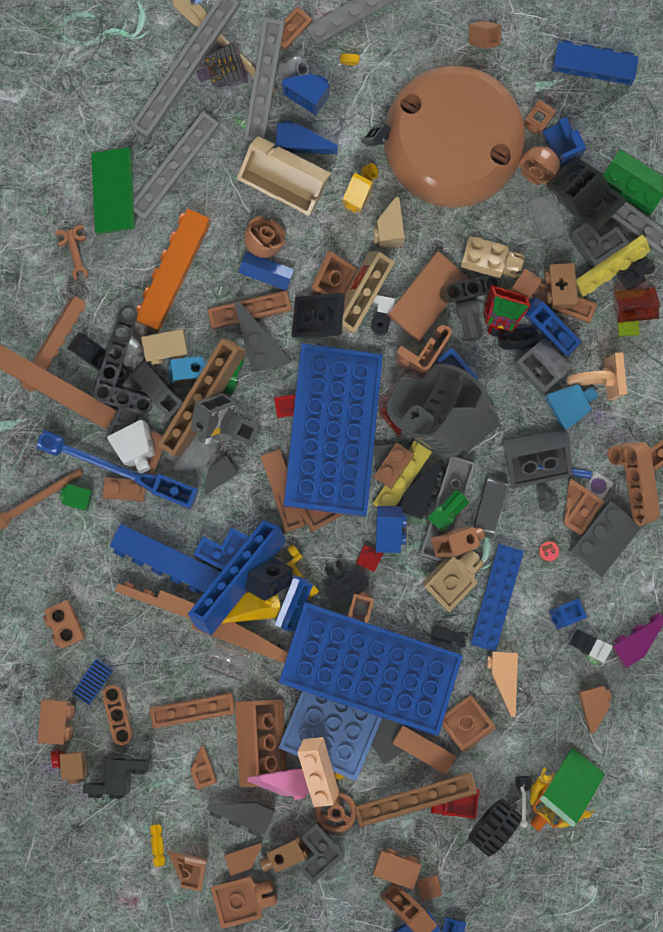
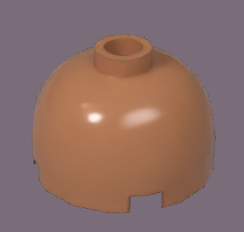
[518,147,561,187]
[244,216,286,258]

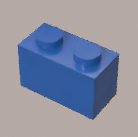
[376,506,407,553]

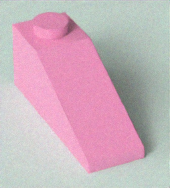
[247,768,309,800]

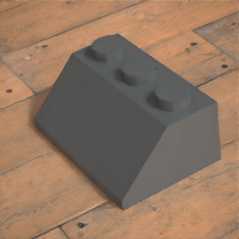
[503,429,573,489]
[569,501,640,577]

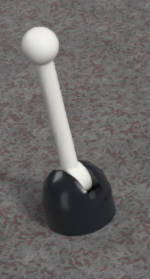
[515,776,532,828]

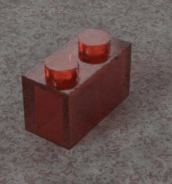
[613,287,660,323]

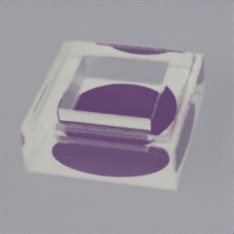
[585,471,613,499]

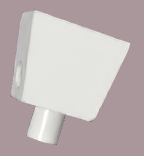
[107,419,155,473]

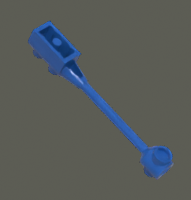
[36,430,199,509]

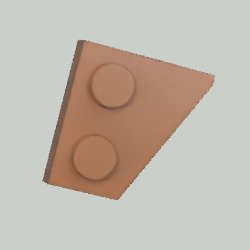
[563,479,605,536]

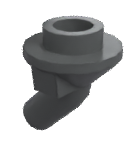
[537,484,560,512]

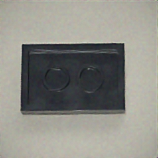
[292,293,345,339]

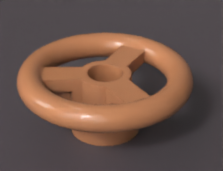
[315,791,357,833]

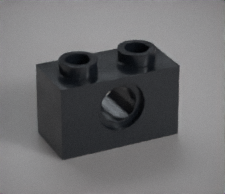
[245,557,293,601]

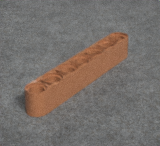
[0,344,117,430]

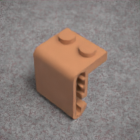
[395,325,452,376]

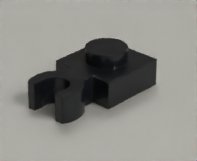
[617,257,655,292]

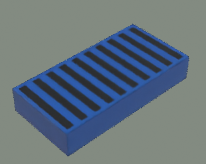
[72,659,114,705]

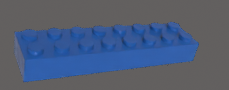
[470,544,524,652]

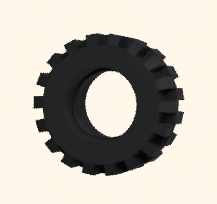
[468,799,522,857]

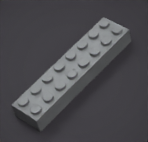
[420,457,476,562]

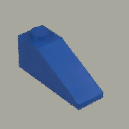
[276,121,338,155]
[524,297,581,357]

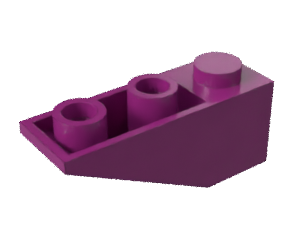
[612,612,663,668]

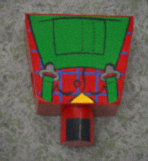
[483,285,530,337]

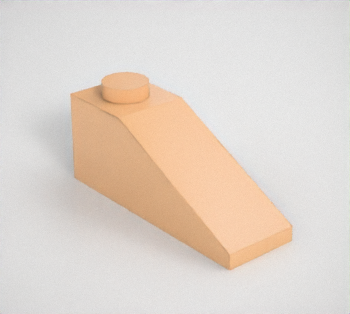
[487,652,518,717]

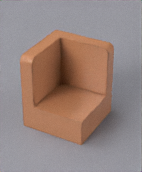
[469,21,501,49]

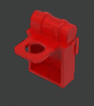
[430,788,480,819]

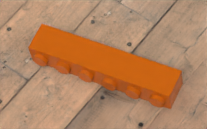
[136,208,211,333]

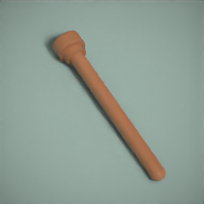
[0,469,83,530]

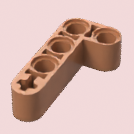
[607,442,660,526]

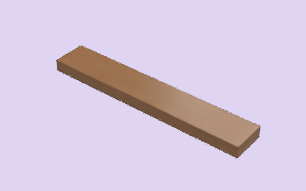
[355,773,478,827]

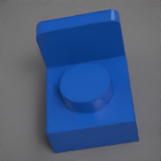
[549,598,587,630]

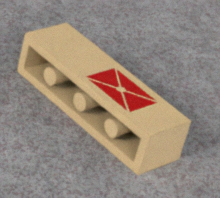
[342,251,395,333]

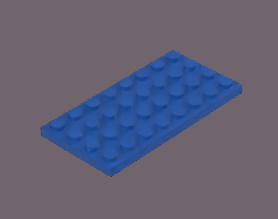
[283,343,383,517]
[278,602,463,736]

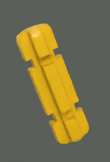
[150,824,165,867]

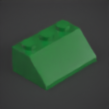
[603,149,663,216]

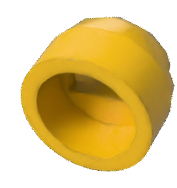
[360,163,378,181]

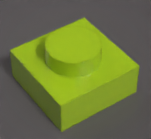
[616,314,640,337]

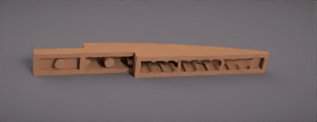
[115,581,287,663]

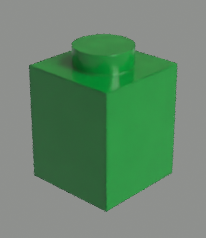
[60,484,93,512]

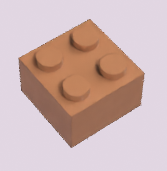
[38,699,75,745]

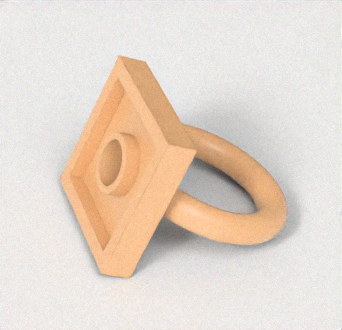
[566,353,627,400]

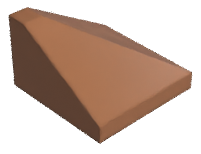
[417,874,442,901]

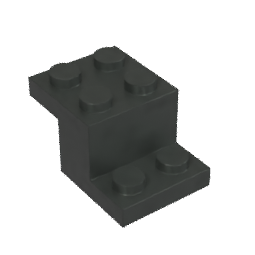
[546,156,626,231]
[83,758,153,799]

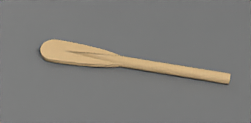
[172,0,277,94]

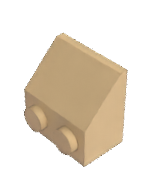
[373,197,405,250]
[141,329,188,365]

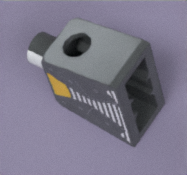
[191,393,237,444]

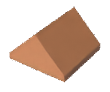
[311,251,357,295]

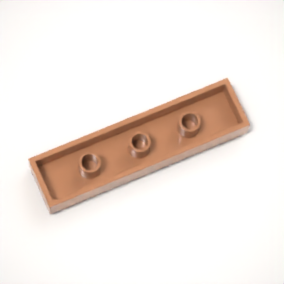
[18,296,86,392]

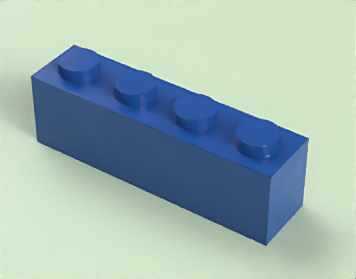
[552,40,639,86]

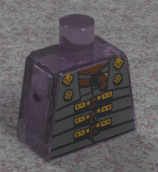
[197,42,248,87]

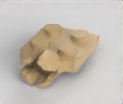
[461,236,524,278]
[421,550,484,612]

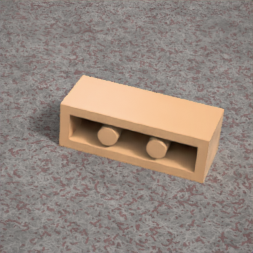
[297,737,339,807]

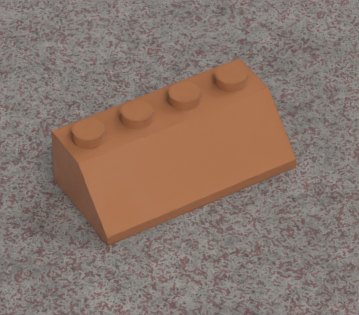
[235,699,287,787]

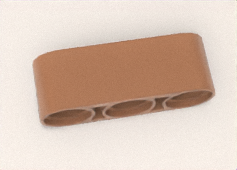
[102,685,133,746]

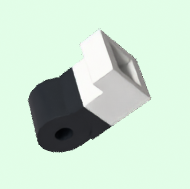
[371,295,395,336]
[569,629,613,663]

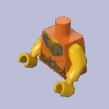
[529,768,594,832]

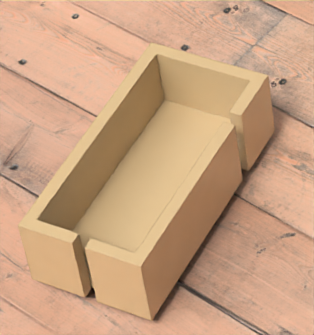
[237,136,331,216]

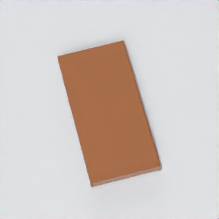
[387,251,468,341]

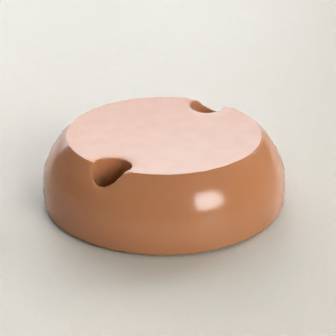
[384,66,525,208]

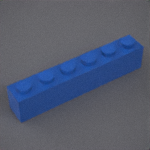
[188,520,286,636]
[110,524,221,594]

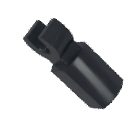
[431,625,469,648]

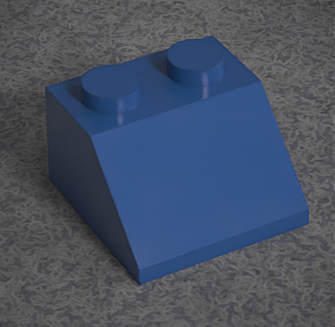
[281,74,330,116]

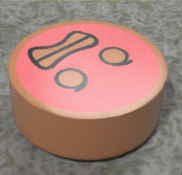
[538,541,560,562]

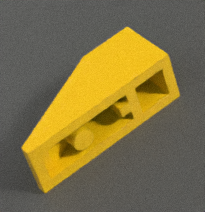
[222,592,281,623]

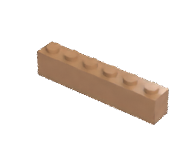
[158,339,247,457]

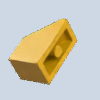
[343,173,373,213]

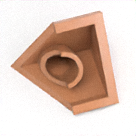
[167,850,208,892]

